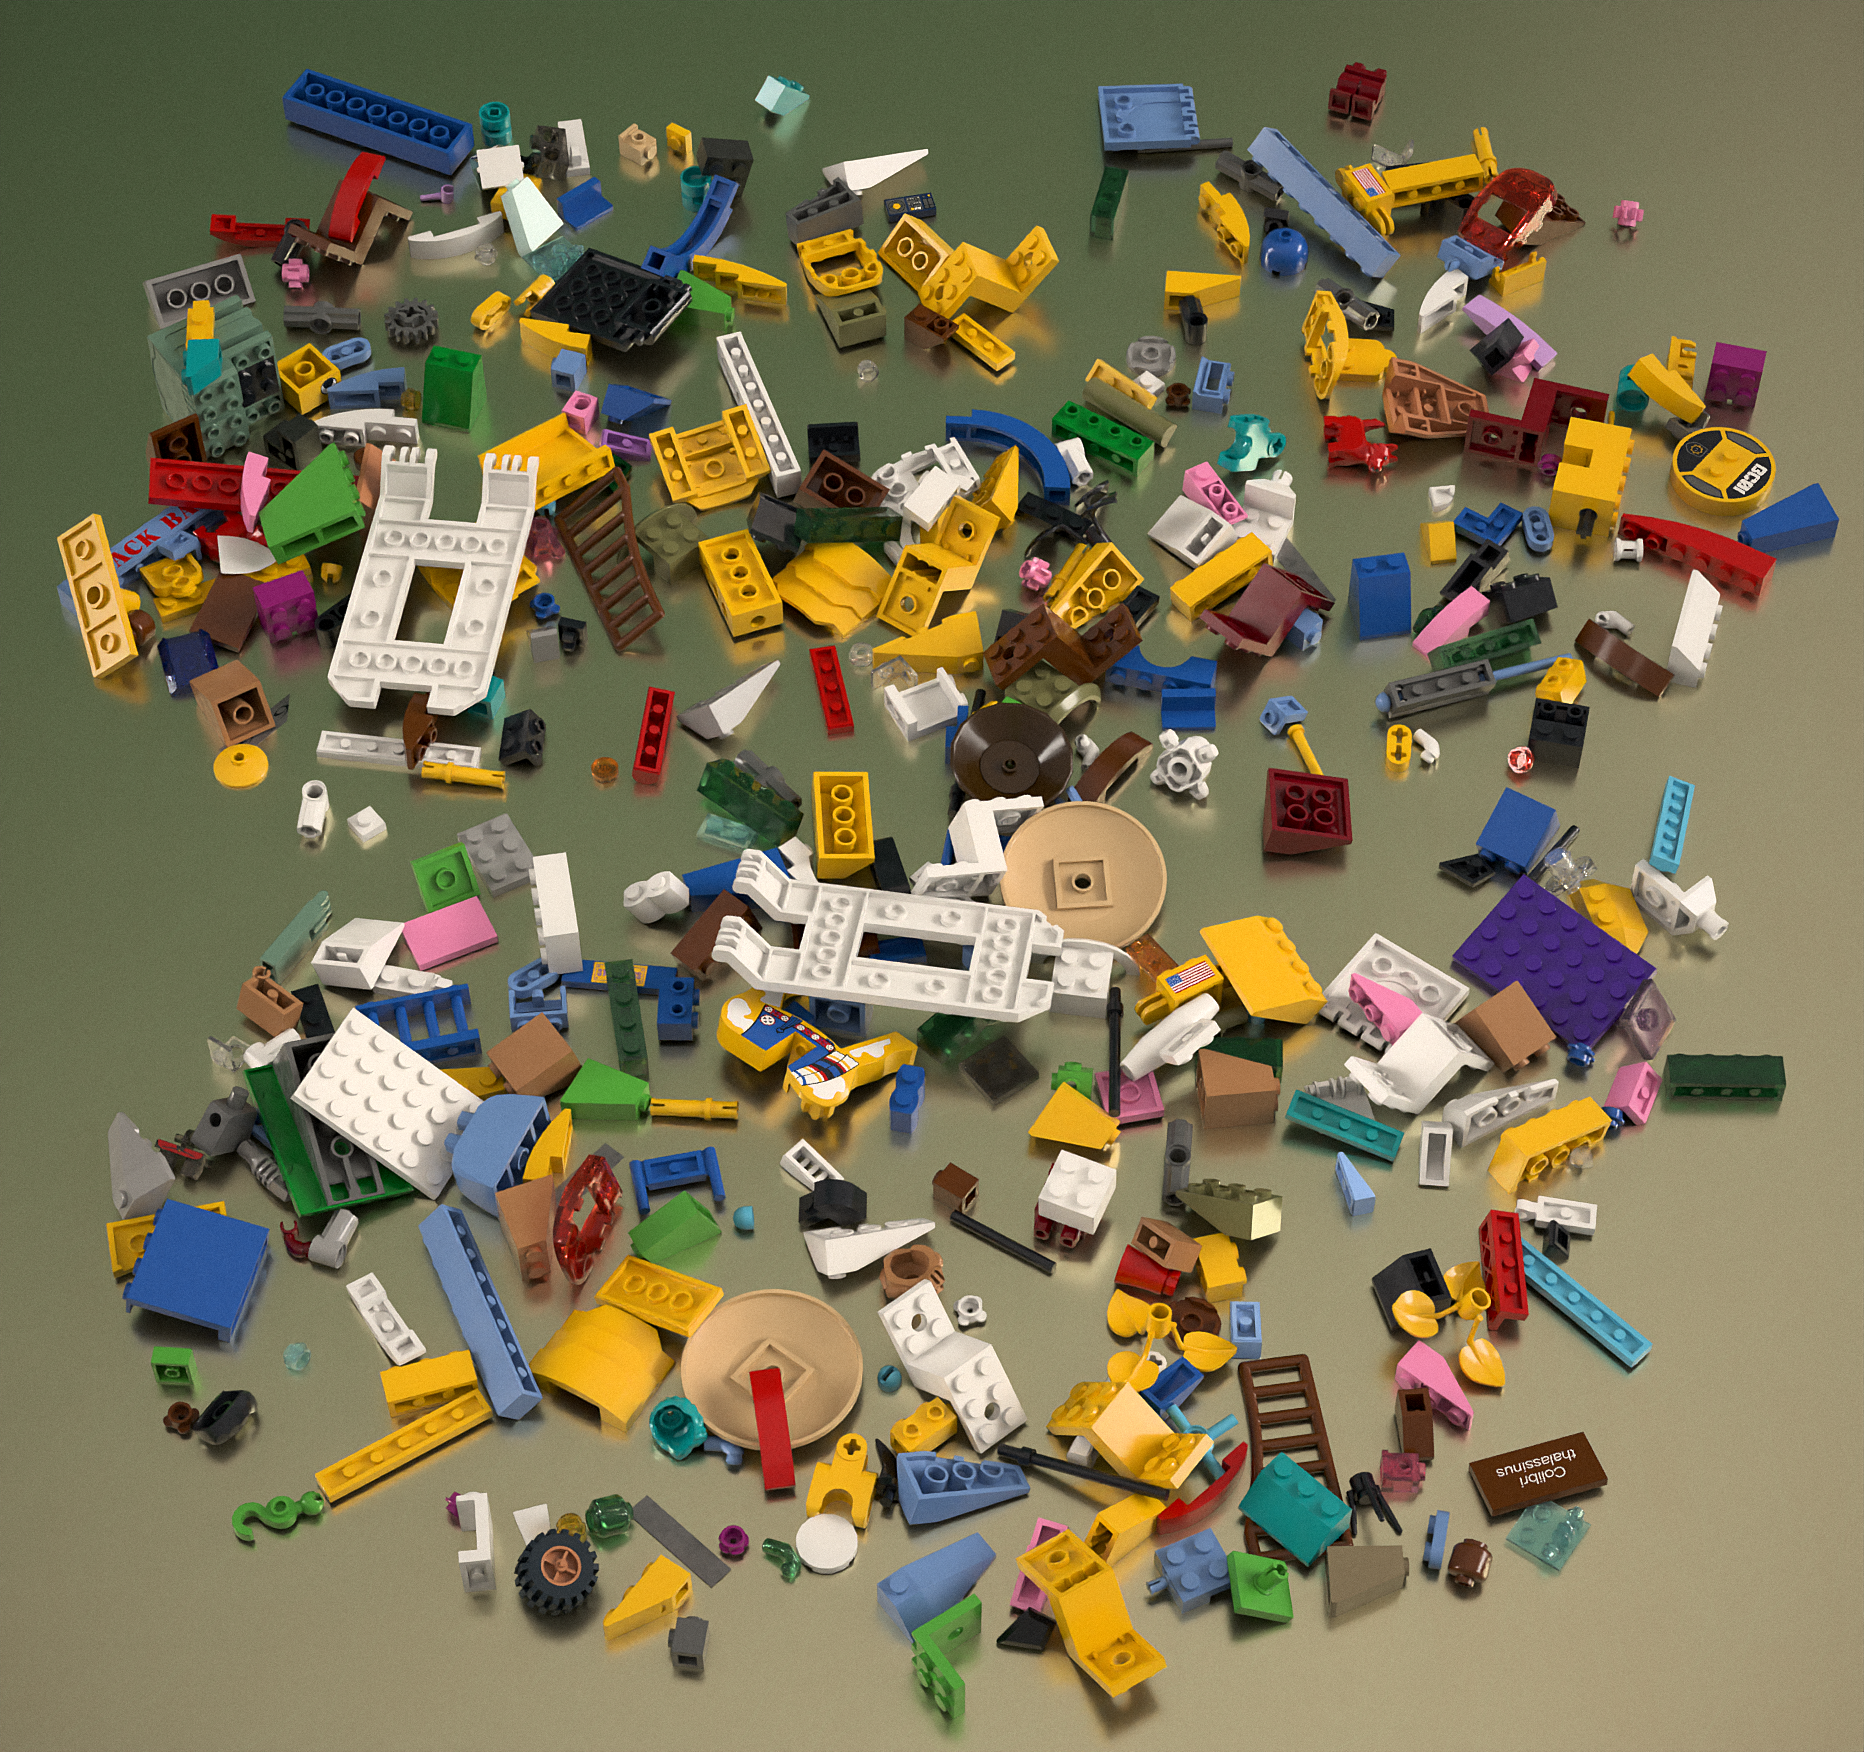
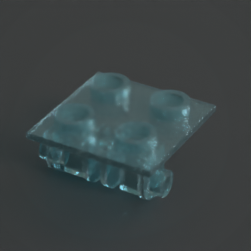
[522,236,585,283]
[1506,1501,1591,1571]

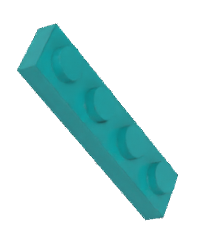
[1285,1089,1404,1162]

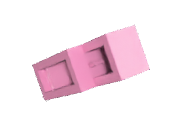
[240,452,271,533]
[1412,586,1490,661]
[1010,1517,1069,1612]

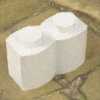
[624,871,689,923]

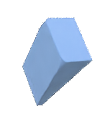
[1335,1152,1376,1216]
[1230,1301,1262,1359]

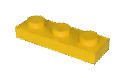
[952,313,1015,371]
[1085,358,1158,409]

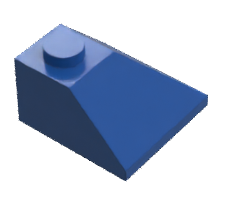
[601,384,672,424]

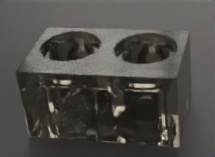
[529,125,569,181]

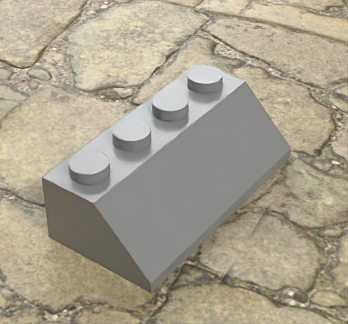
[143,253,256,329]

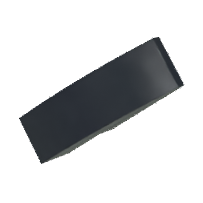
[1440,538,1510,602]

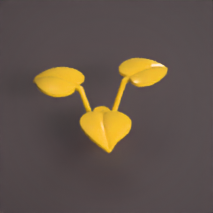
[1392,1261,1505,1387]
[1107,1289,1237,1392]

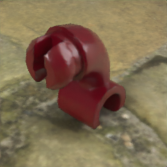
[280,1220,312,1259]

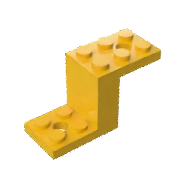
[918,225,1059,319]
[876,495,1001,636]
[1046,1382,1214,1489]
[1015,1529,1167,1698]

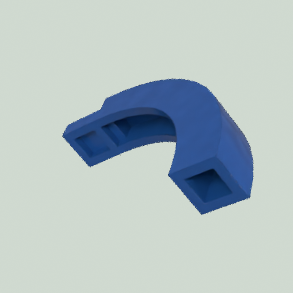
[641,174,739,278]
[946,409,1070,505]

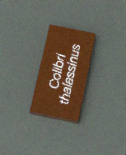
[1469,1432,1608,1517]

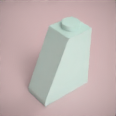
[501,177,564,257]

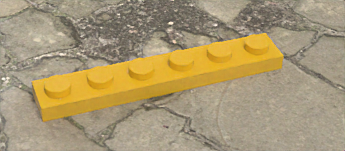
[153,554,312,624]
[315,1388,493,1503]

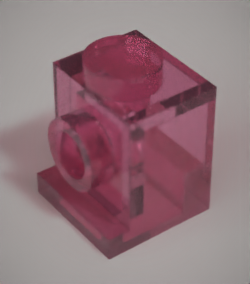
[1380,1450,1426,1493]

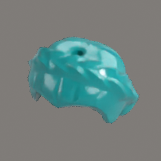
[649,1396,708,1460]

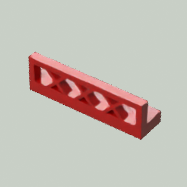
[1479,1209,1529,1331]

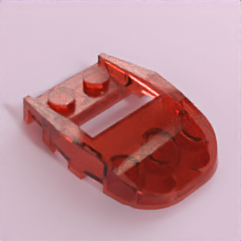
[1458,168,1558,262]
[553,1154,623,1285]

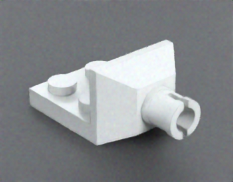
[1231,470,1296,562]
[1630,859,1729,940]

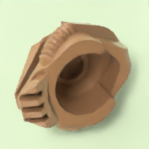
[879,1245,945,1299]

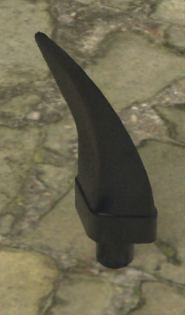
[875,1439,899,1507]

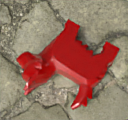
[1323,415,1398,473]
[193,511,268,563]

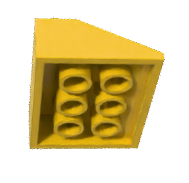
[1199,916,1328,1024]

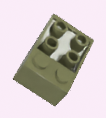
[815,288,886,348]
[1176,1179,1283,1240]

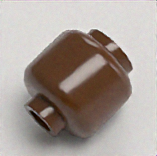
[127,609,156,648]
[1448,1538,1493,1588]

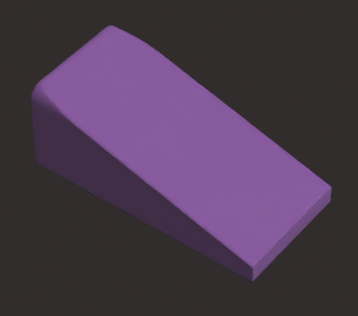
[598,429,652,461]

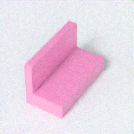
[1604,1062,1663,1125]

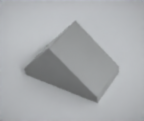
[526,626,560,663]

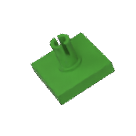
[410,842,481,914]
[1226,1551,1294,1623]

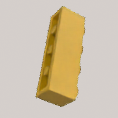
[1381,154,1484,208]
[1170,532,1273,623]

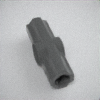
[1215,150,1284,202]
[1314,278,1380,331]
[283,301,361,334]
[733,749,802,817]
[1162,1119,1193,1206]

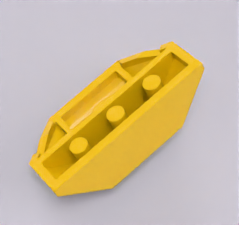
[1566,879,1648,954]

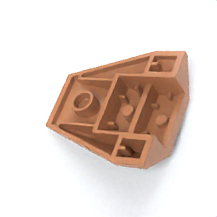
[1382,357,1491,439]

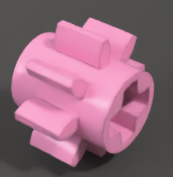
[1612,200,1644,227]
[282,258,310,288]
[1019,557,1052,591]

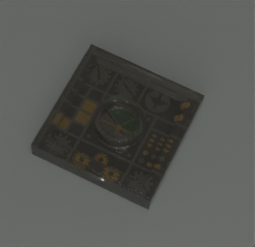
[959,1035,1039,1107]

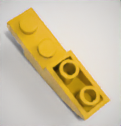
[1198,181,1250,264]

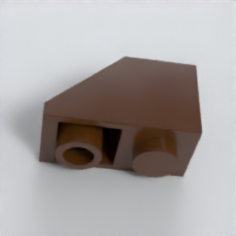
[904,303,959,350]
[1395,1388,1434,1462]

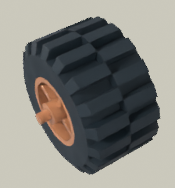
[514,1528,599,1615]

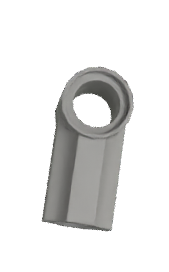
[308,1209,359,1269]

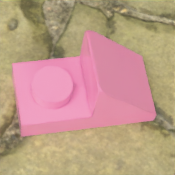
[1495,338,1539,383]

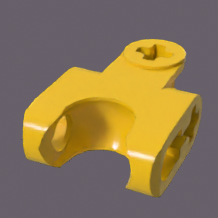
[806,1433,879,1528]

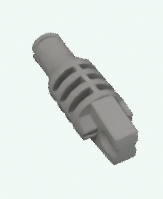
[237,1140,291,1202]

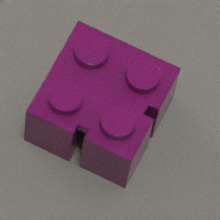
[1704,342,1767,408]
[252,570,318,644]

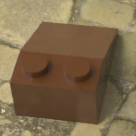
[146,413,208,471]
[793,449,890,531]

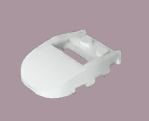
[871,437,981,521]

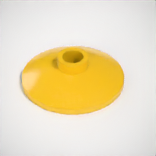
[213,744,268,788]

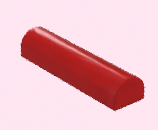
[632,686,675,785]

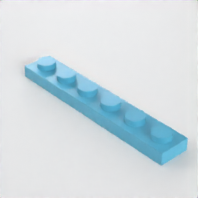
[1649,776,1695,874]
[1521,1237,1653,1368]

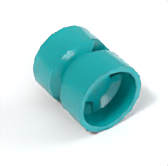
[479,102,512,147]
[680,166,712,212]
[1616,364,1649,413]

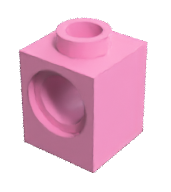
[562,390,600,435]

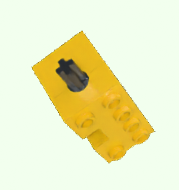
[1549,417,1635,539]

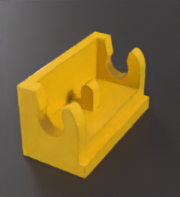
[1489,251,1547,297]
[1666,336,1697,389]

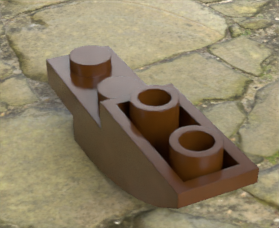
[402,692,438,770]

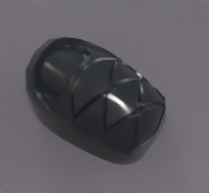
[193,1390,258,1445]

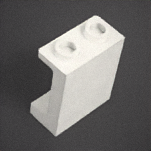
[884,667,968,742]
[456,1492,496,1592]

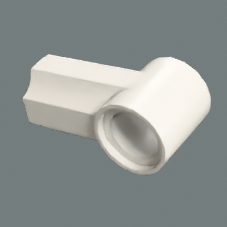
[1054,437,1093,487]
[297,780,329,839]
[243,1028,301,1068]

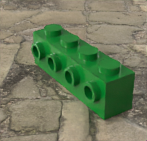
[1051,400,1154,478]

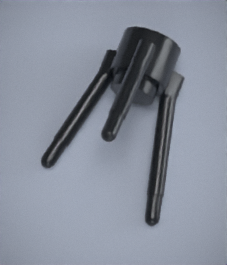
[1346,1472,1403,1536]

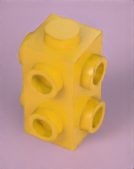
[1535,657,1587,704]
[890,1396,958,1453]

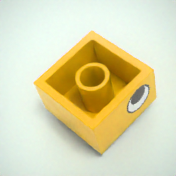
[277,343,341,415]

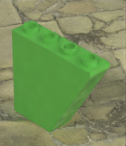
[259,442,366,565]

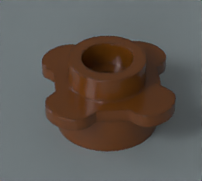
[1165,383,1191,406]
[163,1401,200,1434]

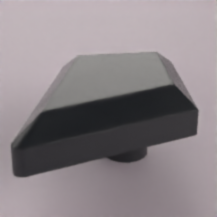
[1363,301,1394,331]
[1438,854,1495,888]
[997,1607,1057,1650]

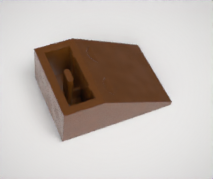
[1495,191,1586,245]

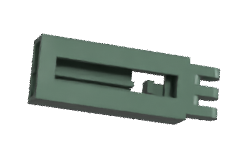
[260,890,332,985]

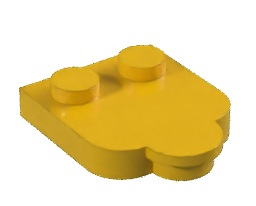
[1334,338,1397,382]
[139,552,204,598]

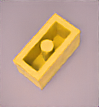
[1193,1233,1247,1303]

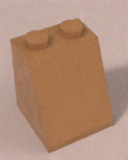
[189,659,276,748]
[1454,981,1556,1073]
[486,1012,582,1097]
[1195,1049,1280,1129]
[495,1174,558,1281]

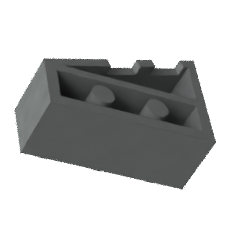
[785,177,864,246]

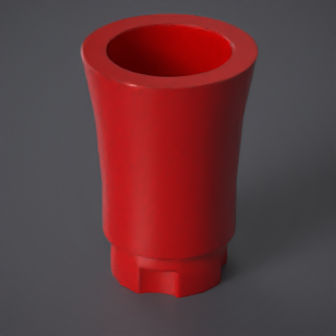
[1114,1244,1182,1297]

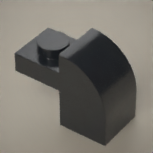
[799,1179,867,1227]

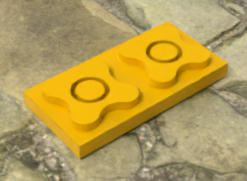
[594,1255,724,1338]

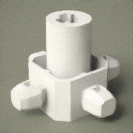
[1150,729,1219,800]

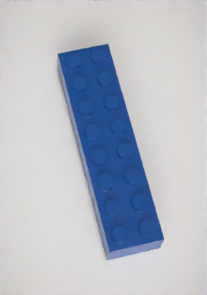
[282,69,475,175]

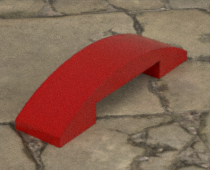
[328,152,386,243]
[210,214,310,248]
[749,1368,796,1491]
[1156,1441,1248,1535]

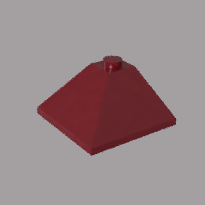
[1263,768,1353,855]

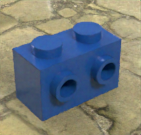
[657,977,700,1040]

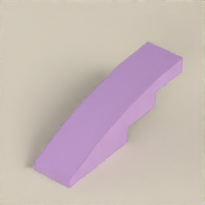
[1462,294,1558,371]

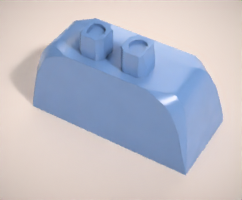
[444,1094,551,1218]

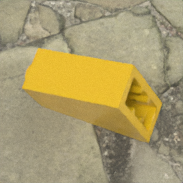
[1028,1082,1121,1149]
[1084,1493,1167,1567]

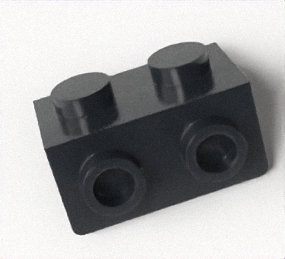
[807,422,860,464]
[499,709,546,766]

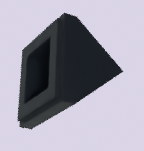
[1542,1220,1571,1260]

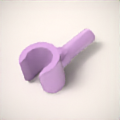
[420,184,454,204]

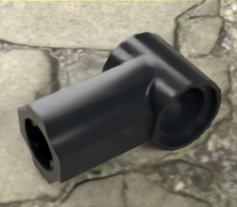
[271,219,309,268]
[1179,295,1208,345]

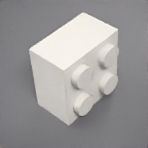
[1038,1150,1116,1235]

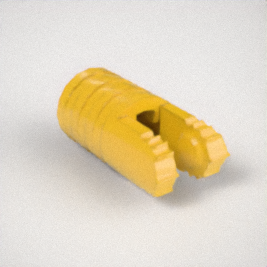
[513,274,555,318]

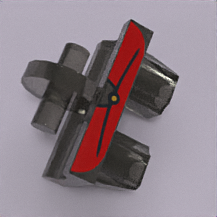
[155,1129,213,1181]

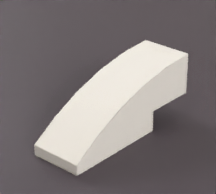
[1417,269,1468,334]

